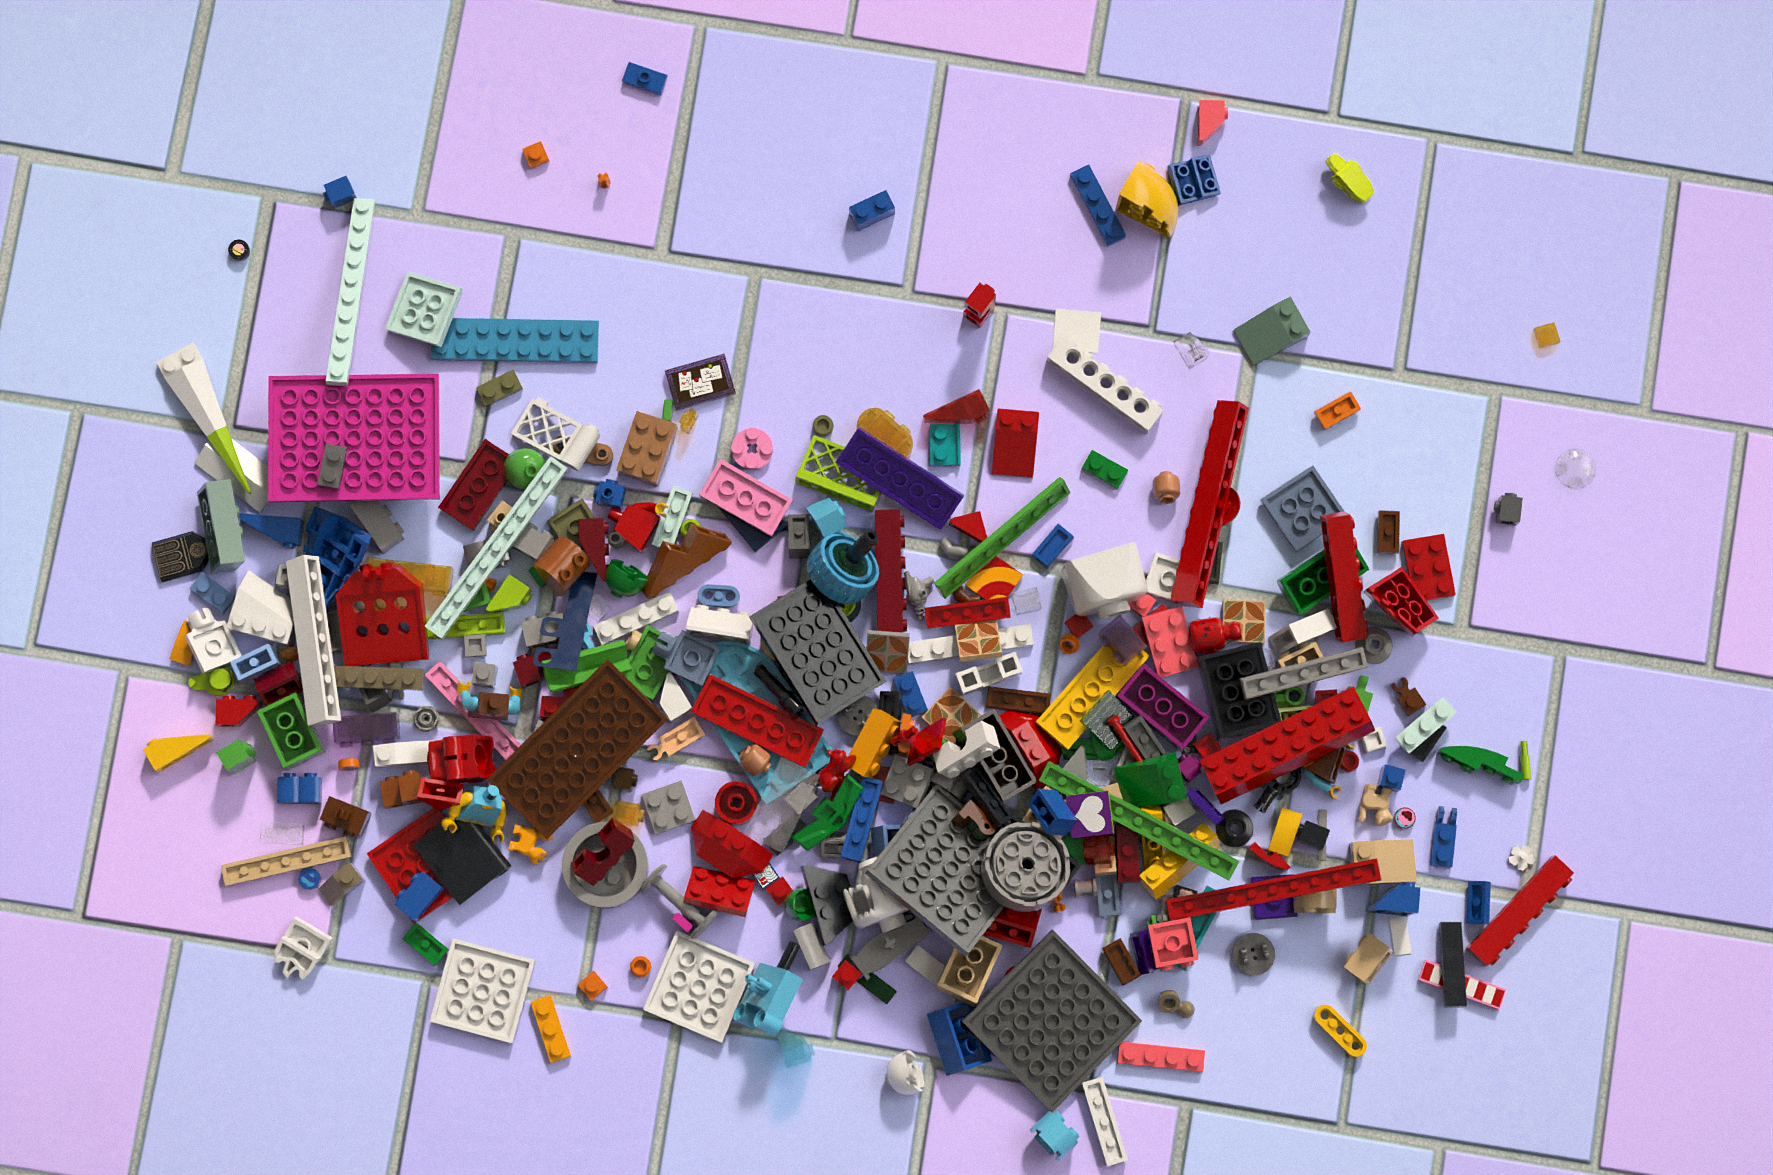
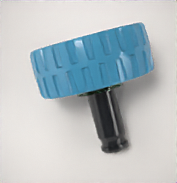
[807,530,879,604]

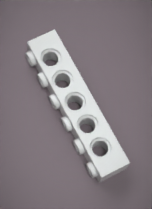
[1046,337,1163,434]

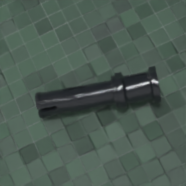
[753,664,806,719]

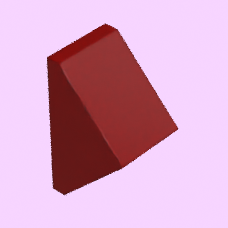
[949,511,987,543]
[417,777,464,811]

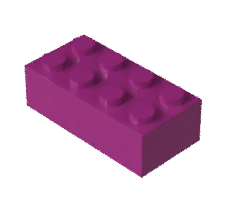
[1115,663,1210,752]

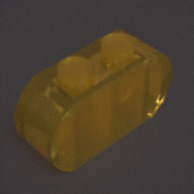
[857,407,913,458]

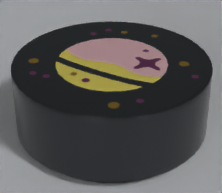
[228,239,250,261]

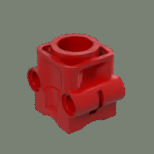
[427,734,496,783]

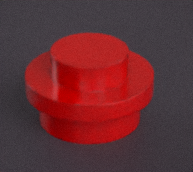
[1340,751,1359,772]

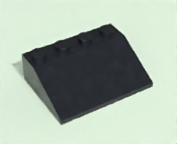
[1197,642,1281,741]

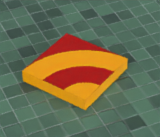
[965,556,1023,600]

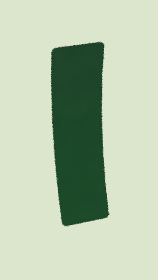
[838,954,897,1004]

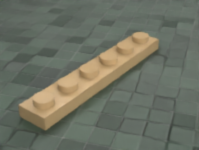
[221,836,352,886]

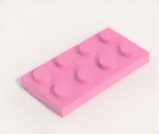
[699,459,793,537]

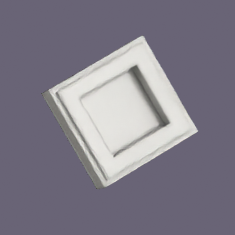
[1361,727,1387,753]

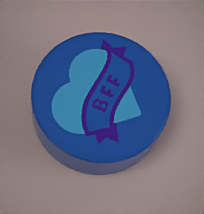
[298,868,321,890]

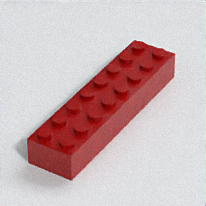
[1200,686,1375,805]

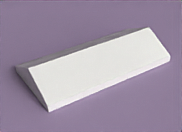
[195,440,269,513]

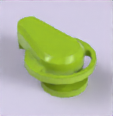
[188,666,235,696]

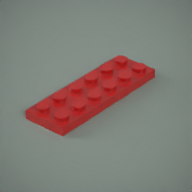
[691,674,824,768]

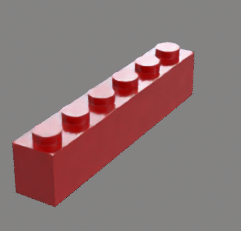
[1320,511,1368,643]
[1465,855,1574,966]

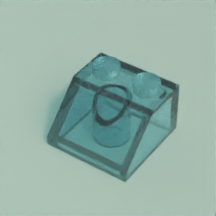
[777,1027,815,1068]

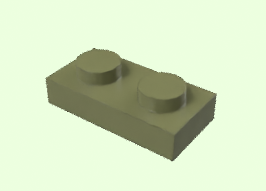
[476,369,523,407]

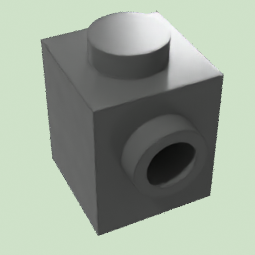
[1493,493,1523,526]

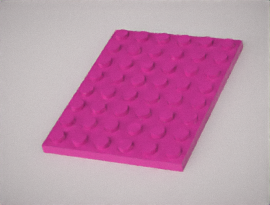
[268,374,440,503]

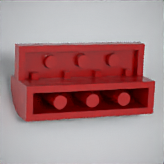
[984,906,1042,948]

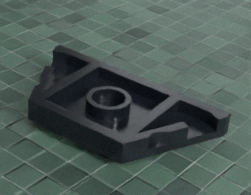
[801,865,853,946]

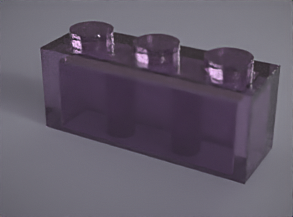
[333,712,401,748]

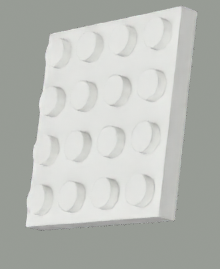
[643,930,756,1043]
[429,938,536,1043]

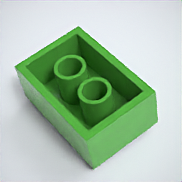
[257,692,326,770]

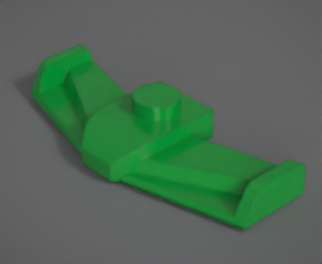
[1060,726,1124,761]
[791,773,864,852]

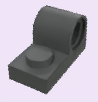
[788,514,810,559]
[359,664,391,713]

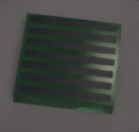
[1080,690,1135,750]

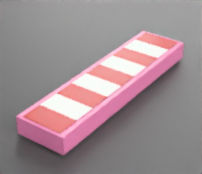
[1418,959,1507,1010]

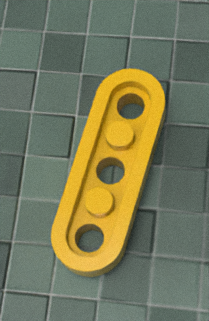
[1314,1004,1367,1057]

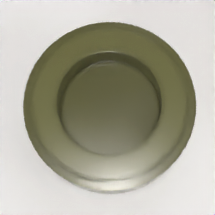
[813,415,834,437]

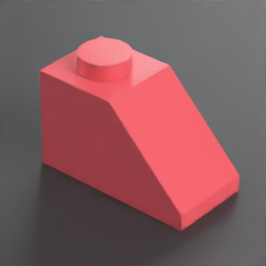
[1198,100,1228,146]

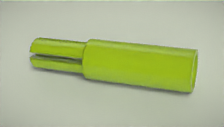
[1520,740,1532,780]

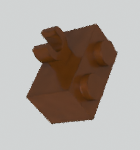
[319,796,372,838]

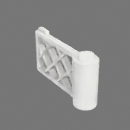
[511,397,601,471]

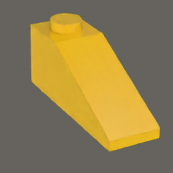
[143,734,215,773]

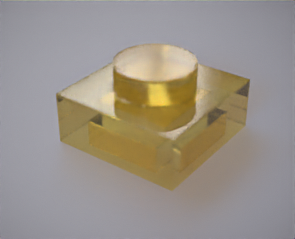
[1533,322,1561,349]
[679,408,699,434]

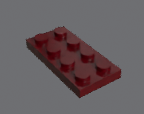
[438,439,509,531]

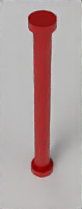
[1107,715,1165,806]

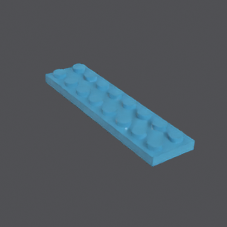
[431,318,599,363]

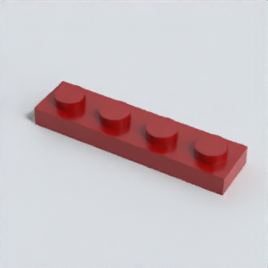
[924,597,1011,629]

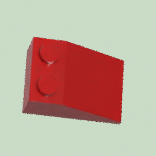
[992,408,1039,478]

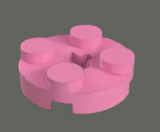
[731,427,773,470]

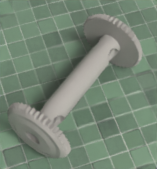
[640,864,717,939]

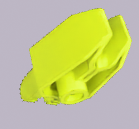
[1326,153,1374,203]

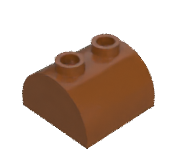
[533,537,590,597]

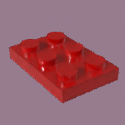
[1402,534,1456,601]
[683,866,756,917]

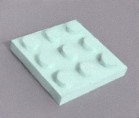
[385,271,464,347]

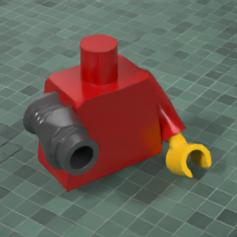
[607,502,670,554]

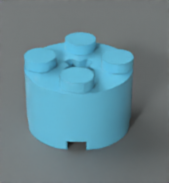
[1030,1111,1080,1161]

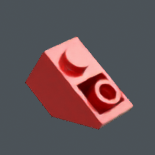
[215,695,262,727]

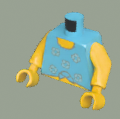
[441,785,507,842]

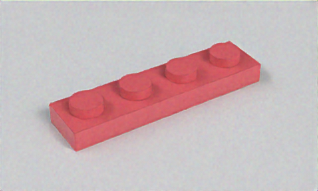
[1117,1042,1205,1072]

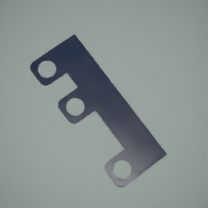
[533,572,597,671]

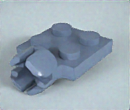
[652,630,720,687]

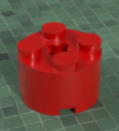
[715,781,758,826]

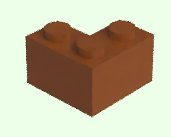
[380,770,425,809]

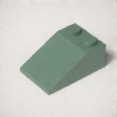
[1233,296,1311,366]

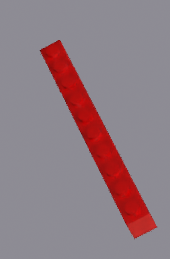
[1171,400,1249,608]

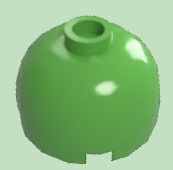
[504,448,546,490]

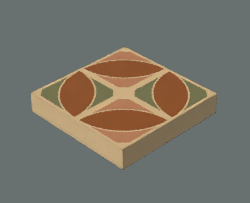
[1222,600,1266,644]
[955,620,1002,662]
[922,687,981,744]

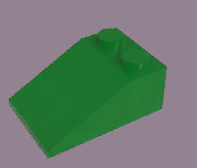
[1114,752,1187,807]

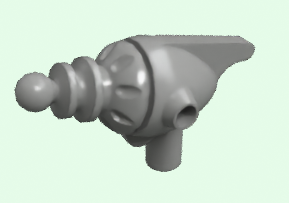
[904,571,934,621]

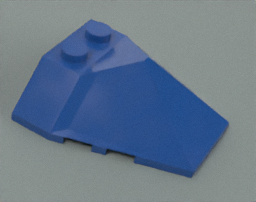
[303,506,371,609]

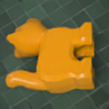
[508,824,553,865]

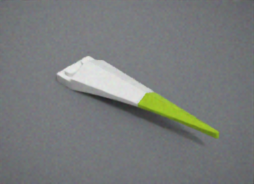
[156,343,251,494]

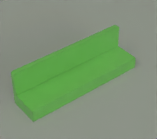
[542,640,632,693]

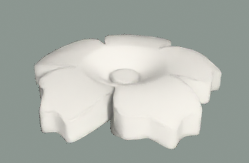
[1508,845,1535,871]

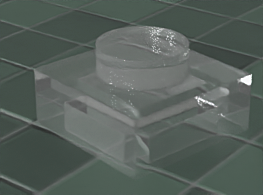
[588,593,612,624]

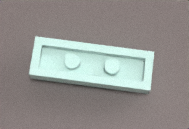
[652,486,693,548]
[1394,697,1457,754]

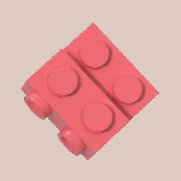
[1147,917,1199,971]

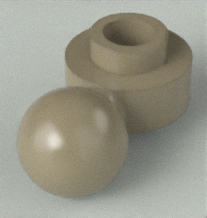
[1158,990,1195,1018]

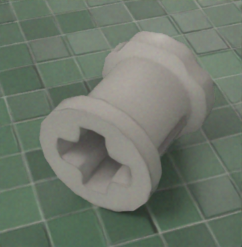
[1074,878,1097,898]

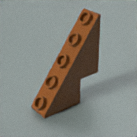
[642,524,732,599]

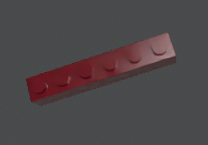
[875,509,907,633]

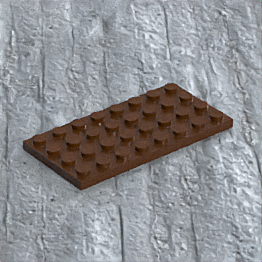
[486,659,668,839]

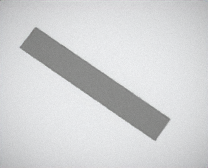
[1318,809,1327,860]

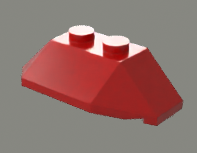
[999,710,1062,791]
[691,810,774,878]

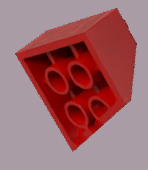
[1364,567,1439,637]

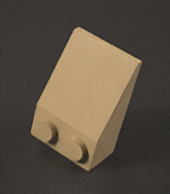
[1349,839,1417,886]

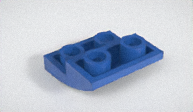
[1167,155,1221,205]

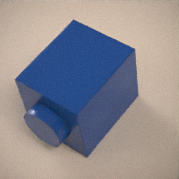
[323,175,357,209]
[1377,764,1406,792]

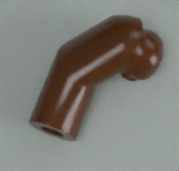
[952,585,980,603]

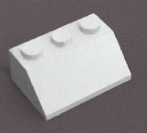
[686,605,754,644]

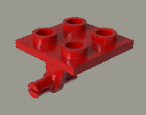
[891,717,947,766]

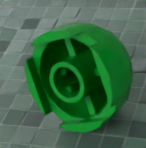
[605,559,648,598]

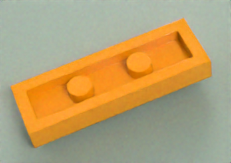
[530,995,572,1063]

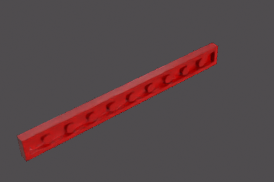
[1166,858,1382,921]

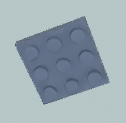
[1260,465,1345,552]

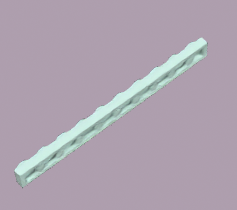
[326,198,375,386]
[425,456,569,639]

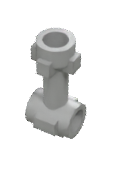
[1157,887,1174,923]

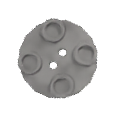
[837,696,878,736]
[1232,933,1275,975]

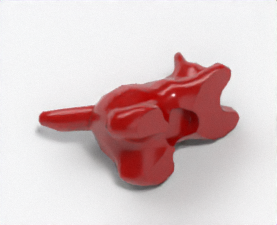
[805,749,856,792]

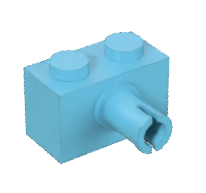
[806,496,846,537]

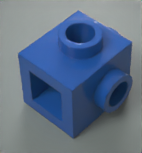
[593,479,626,510]

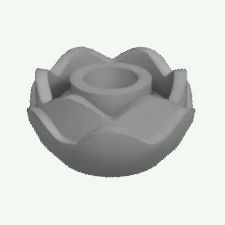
[413,706,440,732]

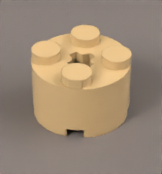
[1293,889,1337,914]

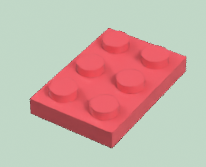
[1140,606,1199,678]

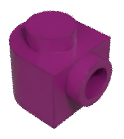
[1178,753,1202,783]

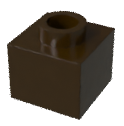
[613,767,638,792]

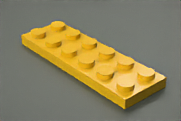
[1035,629,1150,751]

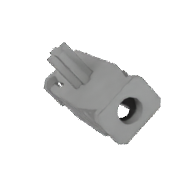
[850,914,930,980]

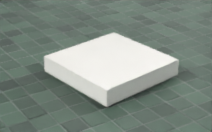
[1146,552,1180,604]

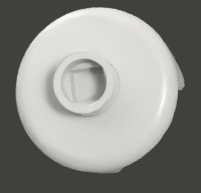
[843,857,909,933]

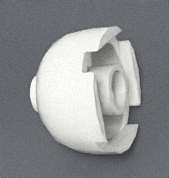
[885,1050,924,1095]

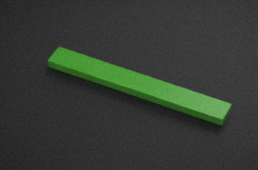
[934,477,1071,599]

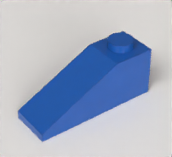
[238,513,304,549]

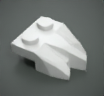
[274,916,332,980]

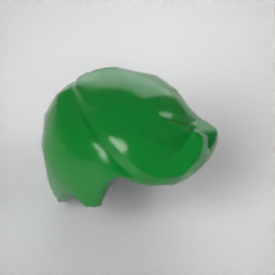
[784,888,814,921]

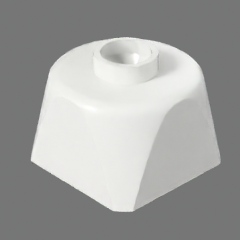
[1061,542,1148,620]

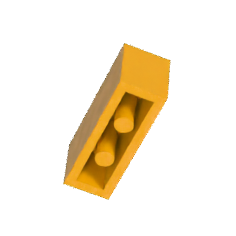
[848,708,901,778]

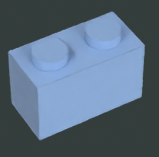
[230,643,282,683]

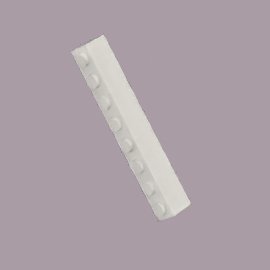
[286,555,341,727]

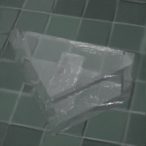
[1173,332,1210,370]

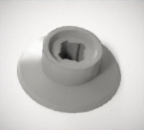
[1355,627,1393,664]

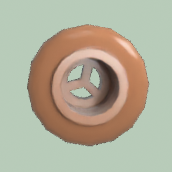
[1153,471,1181,504]
[739,744,771,776]

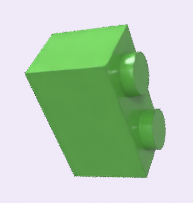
[216,739,257,774]

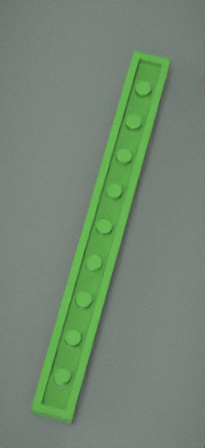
[1039,761,1240,881]

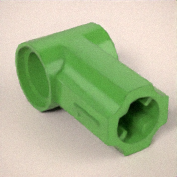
[1274,686,1304,708]

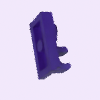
[1130,930,1160,975]

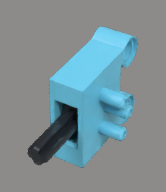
[733,941,803,1036]

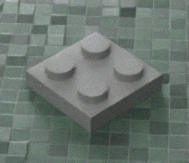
[880,755,935,808]
[641,780,695,835]

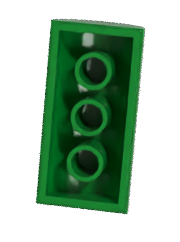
[1277,548,1370,615]

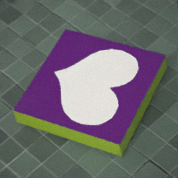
[1066,790,1114,838]

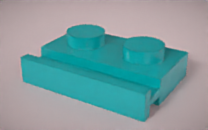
[930,423,961,466]

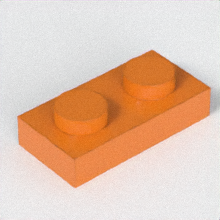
[1314,391,1361,430]

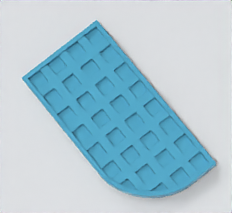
[681,641,833,805]

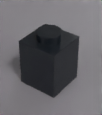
[1296,820,1330,851]

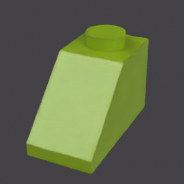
[486,574,532,613]

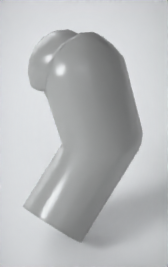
[939,537,970,560]

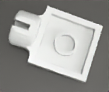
[185,608,242,674]

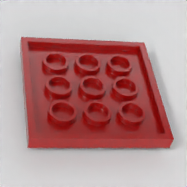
[366,808,453,924]

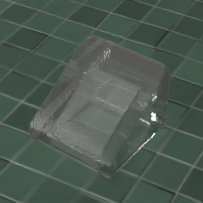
[1088,760,1111,786]

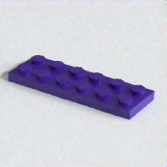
[835,427,964,530]

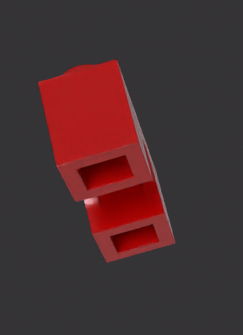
[963,282,996,328]

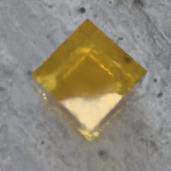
[613,800,645,827]

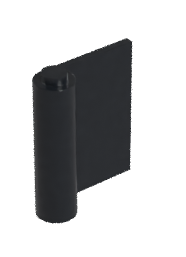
[414,819,512,905]

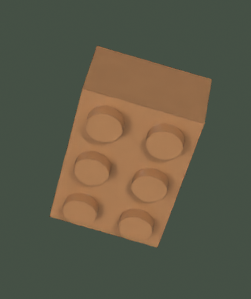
[616,411,678,487]

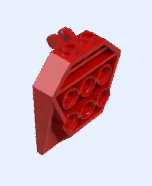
[336,562,429,666]

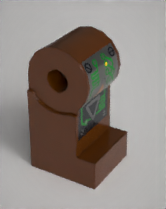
[951,800,996,841]

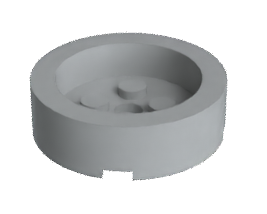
[562,822,649,909]
[981,822,1070,912]

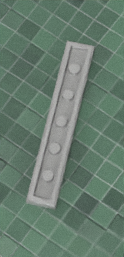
[1239,647,1368,699]

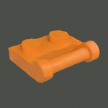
[898,714,915,756]

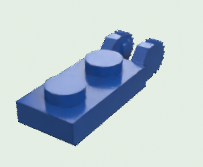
[1430,806,1457,868]

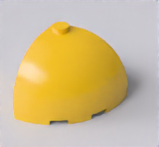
[1115,161,1179,238]

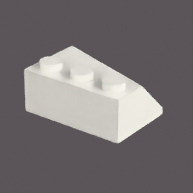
[226,570,295,647]

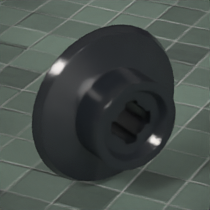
[1215,809,1253,847]

